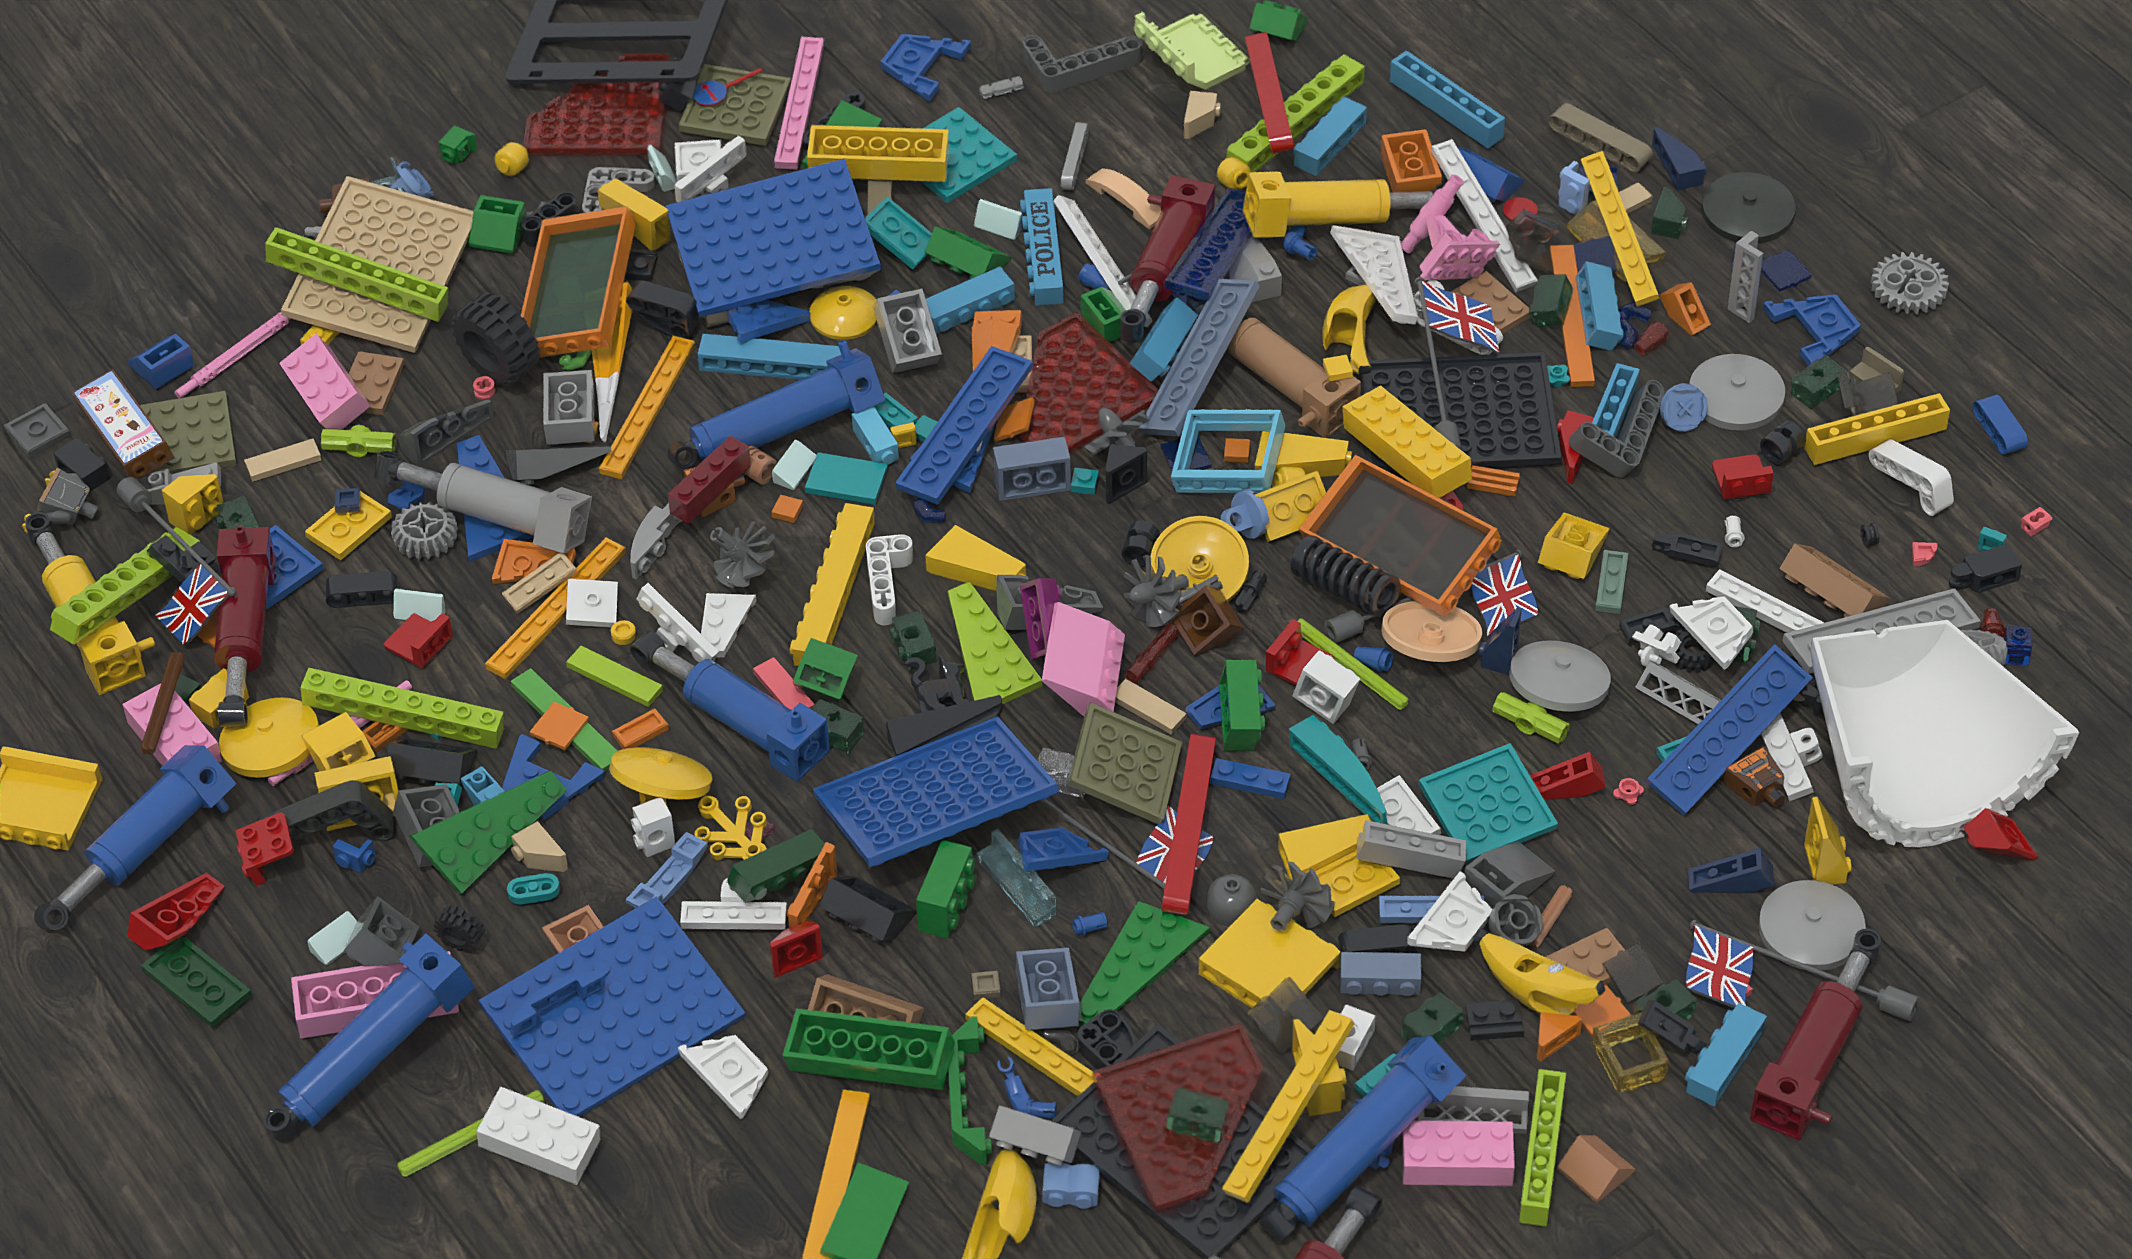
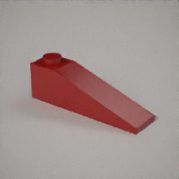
[127,873,225,950]

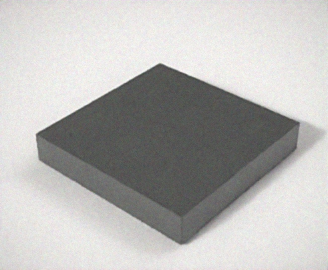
[4,403,71,458]

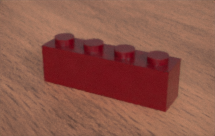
[668,436,751,524]

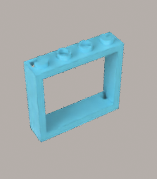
[1171,409,1286,493]

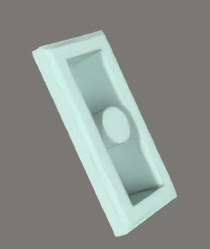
[647,145,677,192]
[974,199,1022,240]
[772,440,817,490]
[393,589,446,622]
[308,911,357,966]

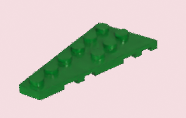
[408,771,567,894]
[1079,901,1210,1027]

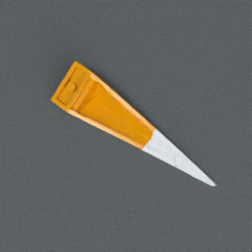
[585,282,632,442]

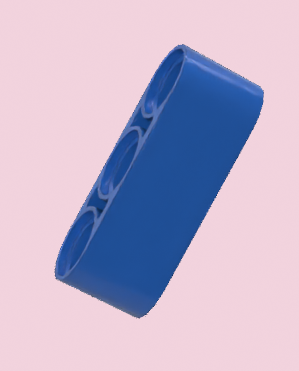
[1973,394,2028,455]

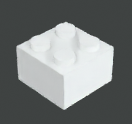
[1292,650,1361,724]

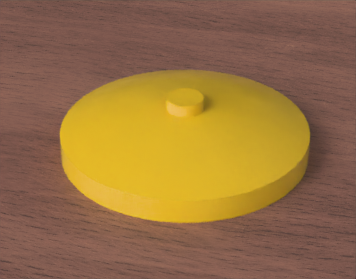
[1151,516,1249,602]
[219,698,320,777]
[609,747,712,799]

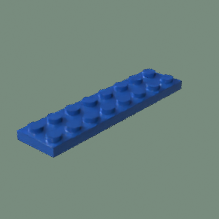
[895,346,1034,504]
[1645,644,1813,816]

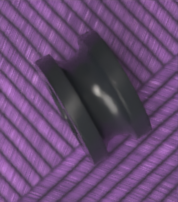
[1860,523,1880,546]

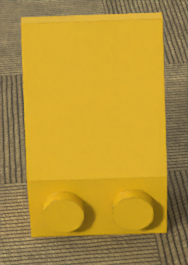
[1538,513,1610,579]
[1804,797,1851,885]
[1292,1019,1346,1116]

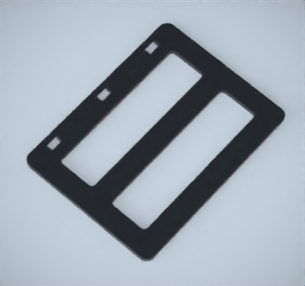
[505,0,728,84]

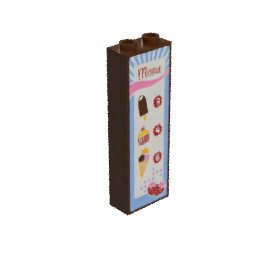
[72,369,175,480]

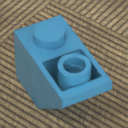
[461,766,504,805]

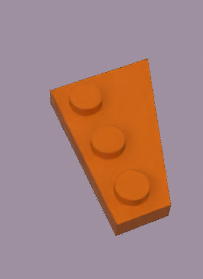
[492,539,576,585]
[787,842,838,928]

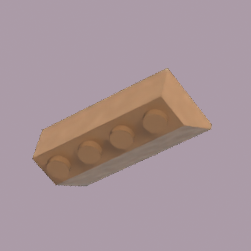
[1779,543,1891,617]
[808,974,924,1024]

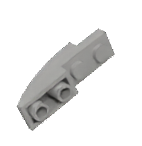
[138,462,221,505]
[630,503,682,580]

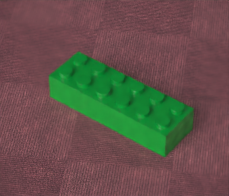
[783,1008,955,1090]

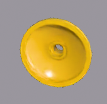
[809,286,877,340]

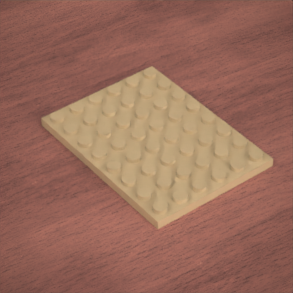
[281,176,473,353]

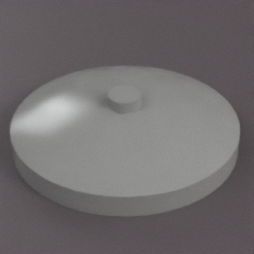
[1689,354,1785,430]
[1509,641,1611,711]
[1759,880,1865,971]

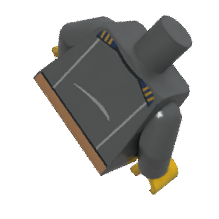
[22,468,98,533]

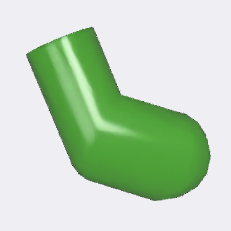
[559,350,591,371]

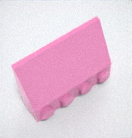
[1042,602,1125,716]

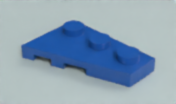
[1185,685,1276,730]

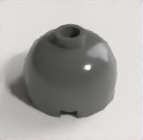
[1206,874,1257,927]
[1488,894,1543,947]

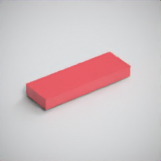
[753,657,815,711]

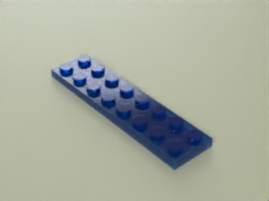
[1164,187,1252,301]

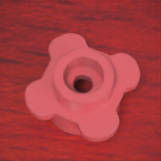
[1613,778,1644,805]

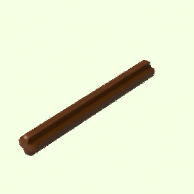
[141,652,185,755]

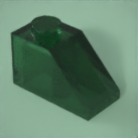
[1651,186,1688,239]

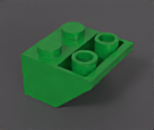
[1249,0,1308,41]
[469,195,527,254]
[1081,287,1145,344]
[793,638,858,702]

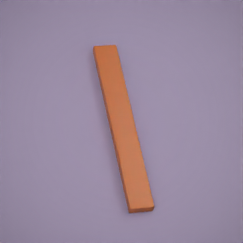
[1550,245,1595,387]

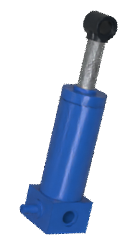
[630,630,830,782]
[34,745,236,930]

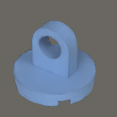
[390,161,434,199]
[1660,383,1708,432]
[1220,490,1269,539]

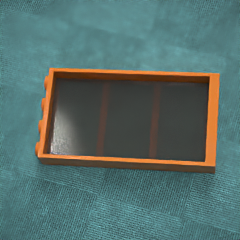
[1299,455,1502,616]

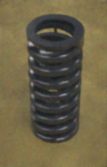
[1291,535,1400,617]

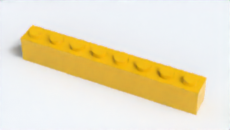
[790,503,875,666]

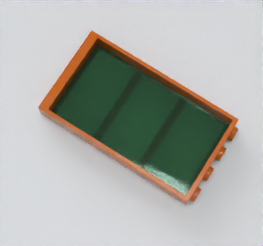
[521,206,636,357]

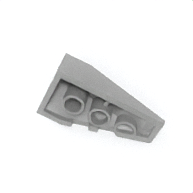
[1229,229,1282,303]

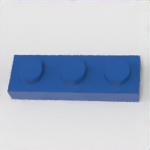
[1210,758,1291,799]

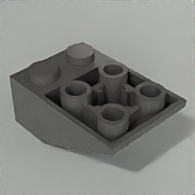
[1465,842,1556,909]

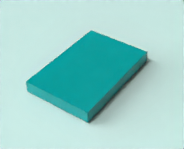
[865,197,932,269]
[805,452,888,505]

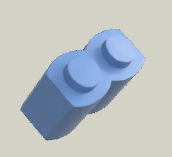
[1042,1163,1099,1209]

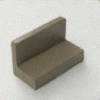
[1849,347,1904,402]

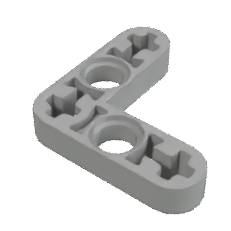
[582,167,655,213]

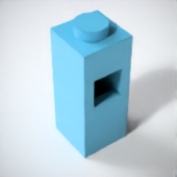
[852,406,899,464]

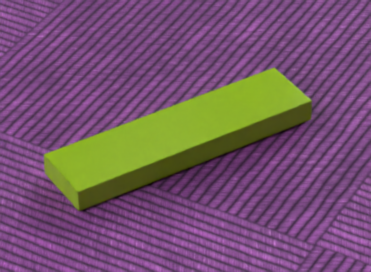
[566,646,663,707]

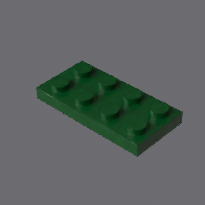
[141,936,252,1028]

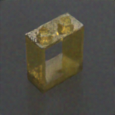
[1591,1012,1669,1093]

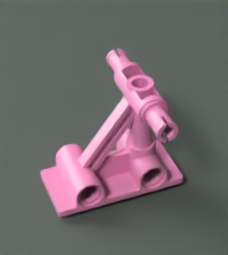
[1401,174,1500,280]

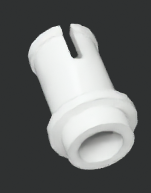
[1725,516,1745,547]

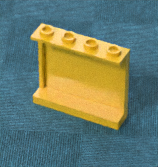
[0,746,102,851]
[1199,899,1341,1028]

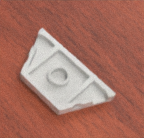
[1670,596,1753,670]
[1407,872,1492,951]
[678,1035,768,1119]

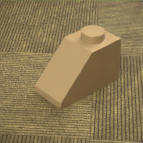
[1184,91,1221,139]
[511,821,568,872]

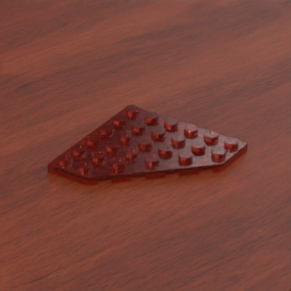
[523,54,670,154]
[1019,312,1159,453]
[1092,1023,1263,1211]

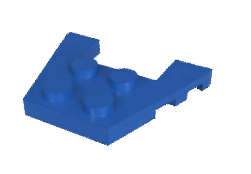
[881,34,971,101]
[1763,294,1861,369]
[502,734,605,821]

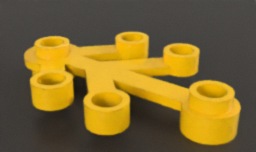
[695,796,767,860]

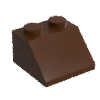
[1172,585,1244,655]

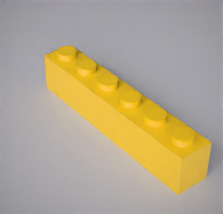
[1804,393,1950,465]

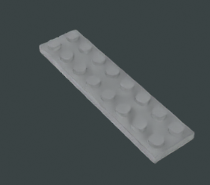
[1782,588,1981,674]

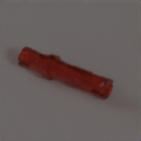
[1125,623,1179,683]

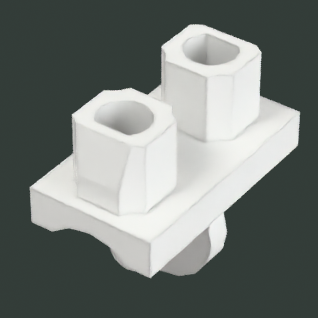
[1632,624,1681,667]

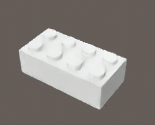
[477,1087,600,1185]

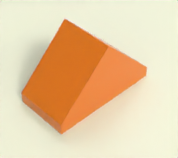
[1537,1012,1582,1062]

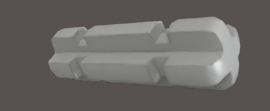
[980,76,1023,99]

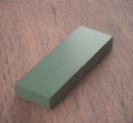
[1595,550,1628,614]

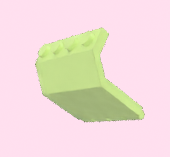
[1134,12,1250,90]

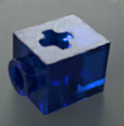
[2004,625,2033,665]

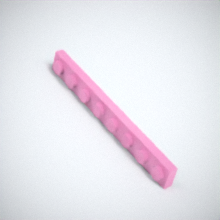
[774,37,824,169]

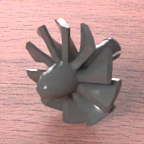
[1084,407,1149,457]
[710,521,775,589]
[1124,555,1189,627]
[1261,862,1335,931]

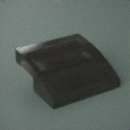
[1247,977,1323,1054]

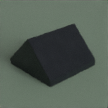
[1105,444,1147,505]

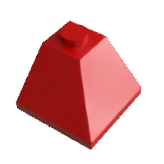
[1963,808,2038,860]
[770,921,823,978]

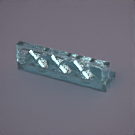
[977,828,1056,927]

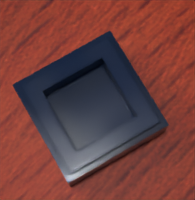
[335,488,360,513]

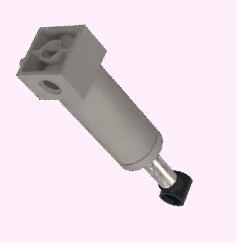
[374,451,592,554]

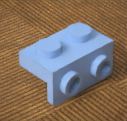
[1558,161,1590,218]

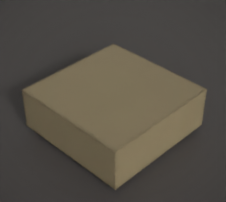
[971,971,1001,1000]

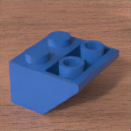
[127,334,194,389]

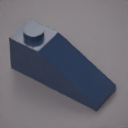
[1652,127,1706,190]
[1479,608,1522,675]
[1688,848,1774,893]

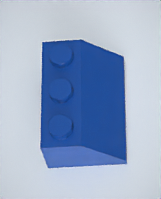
[1440,146,1525,202]

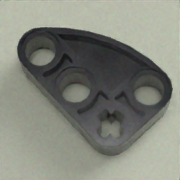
[626,280,699,339]
[1078,1009,1136,1075]

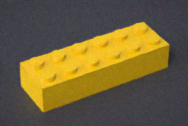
[807,125,949,182]
[1342,386,1472,498]

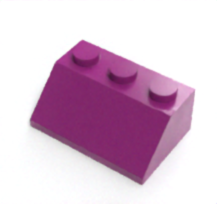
[1019,578,1061,659]

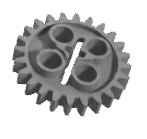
[1871,252,1949,314]

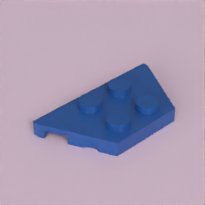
[727,300,811,342]
[1018,827,1109,871]

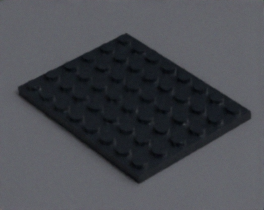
[1356,352,1561,472]
[1050,1024,1312,1259]

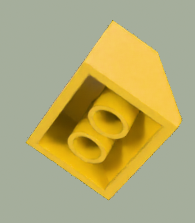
[315,756,398,831]

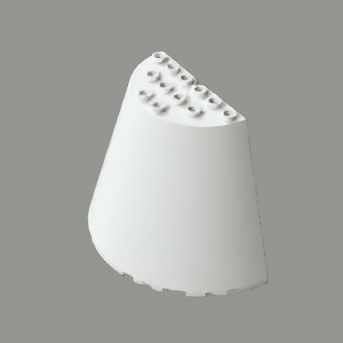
[1810,620,2079,847]

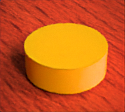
[611,620,636,645]

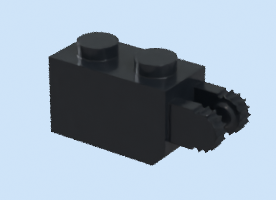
[1948,544,2022,593]

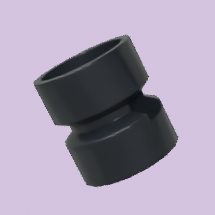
[1760,421,1806,465]
[1121,520,1160,567]

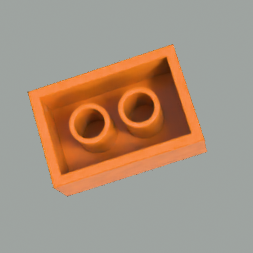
[1381,129,1442,194]

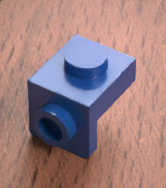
[388,481,426,510]
[332,839,376,874]

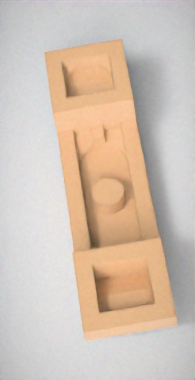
[1085,169,1161,229]

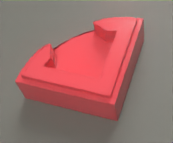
[1912,542,1937,566]

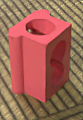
[2021,507,2052,537]

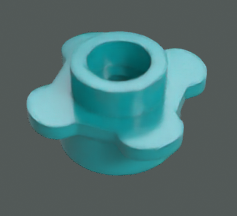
[1547,365,1570,387]

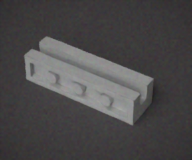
[1356,820,1466,878]

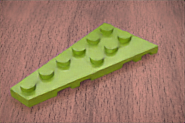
[948,581,1042,704]

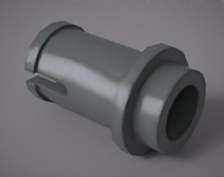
[1351,739,1372,770]

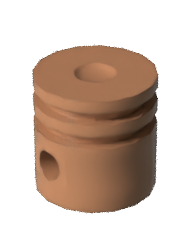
[743,446,777,485]

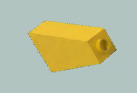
[598,178,670,251]
[1255,431,1352,477]
[925,525,1026,591]
[1278,814,1370,881]

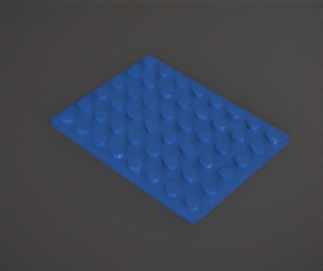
[666,159,881,317]
[813,716,1059,867]
[479,896,745,1117]

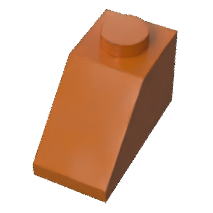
[1659,282,1711,335]

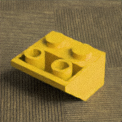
[162,474,225,535]
[301,712,375,772]

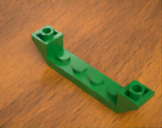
[948,1016,992,1165]

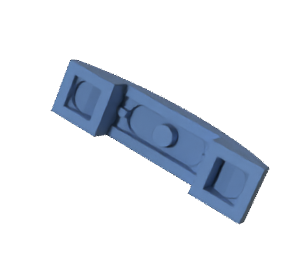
[626,832,708,908]

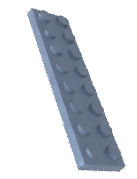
[1138,279,1260,436]

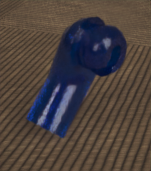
[1618,303,1652,323]
[1620,319,1639,349]
[913,498,946,522]

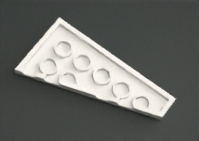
[1330,225,1418,324]

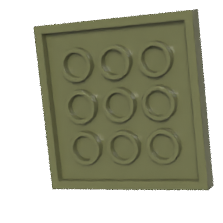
[679,64,791,146]
[140,391,237,475]
[1067,702,1182,824]

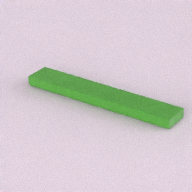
[511,668,617,773]

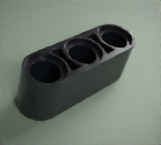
[521,192,578,247]
[326,571,397,608]
[1338,925,1417,954]

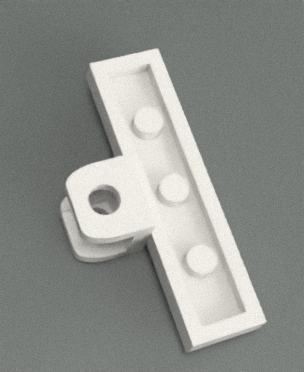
[674,136,746,202]
[637,583,719,662]
[1761,713,1823,801]
[680,878,787,930]

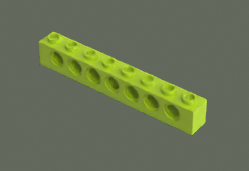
[1226,55,1365,172]
[265,227,448,322]
[50,527,200,645]
[301,668,504,749]

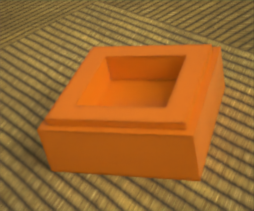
[1224,438,1250,463]
[771,495,803,523]

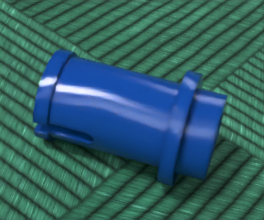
[1072,912,1107,936]

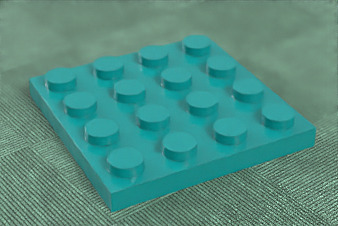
[921,107,1017,203]
[1418,743,1558,866]

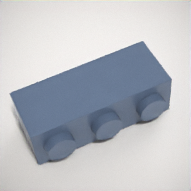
[1340,952,1421,996]

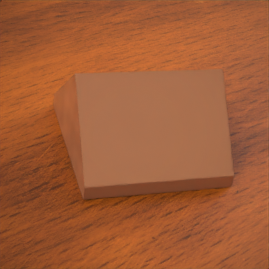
[542,905,604,953]
[1558,1135,1635,1203]

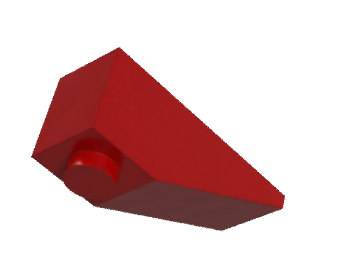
[1557,411,1594,484]
[1530,752,1606,800]

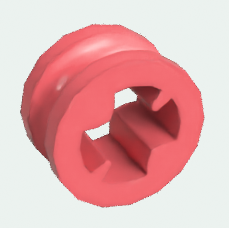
[473,376,496,400]

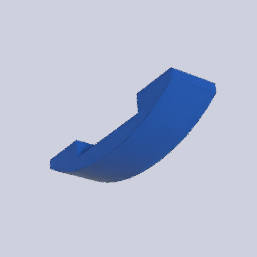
[511,971,605,1038]

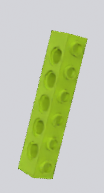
[1519,1069,1566,1226]

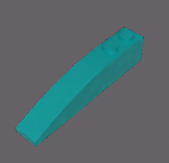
[1289,715,1387,824]

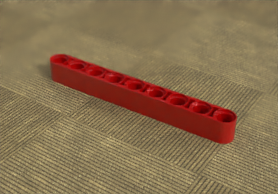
[1245,32,1295,154]
[1161,734,1216,915]

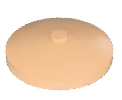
[1381,601,1482,662]

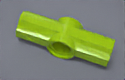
[321,425,397,457]
[1492,692,1570,744]

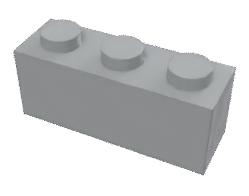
[989,1106,1081,1165]

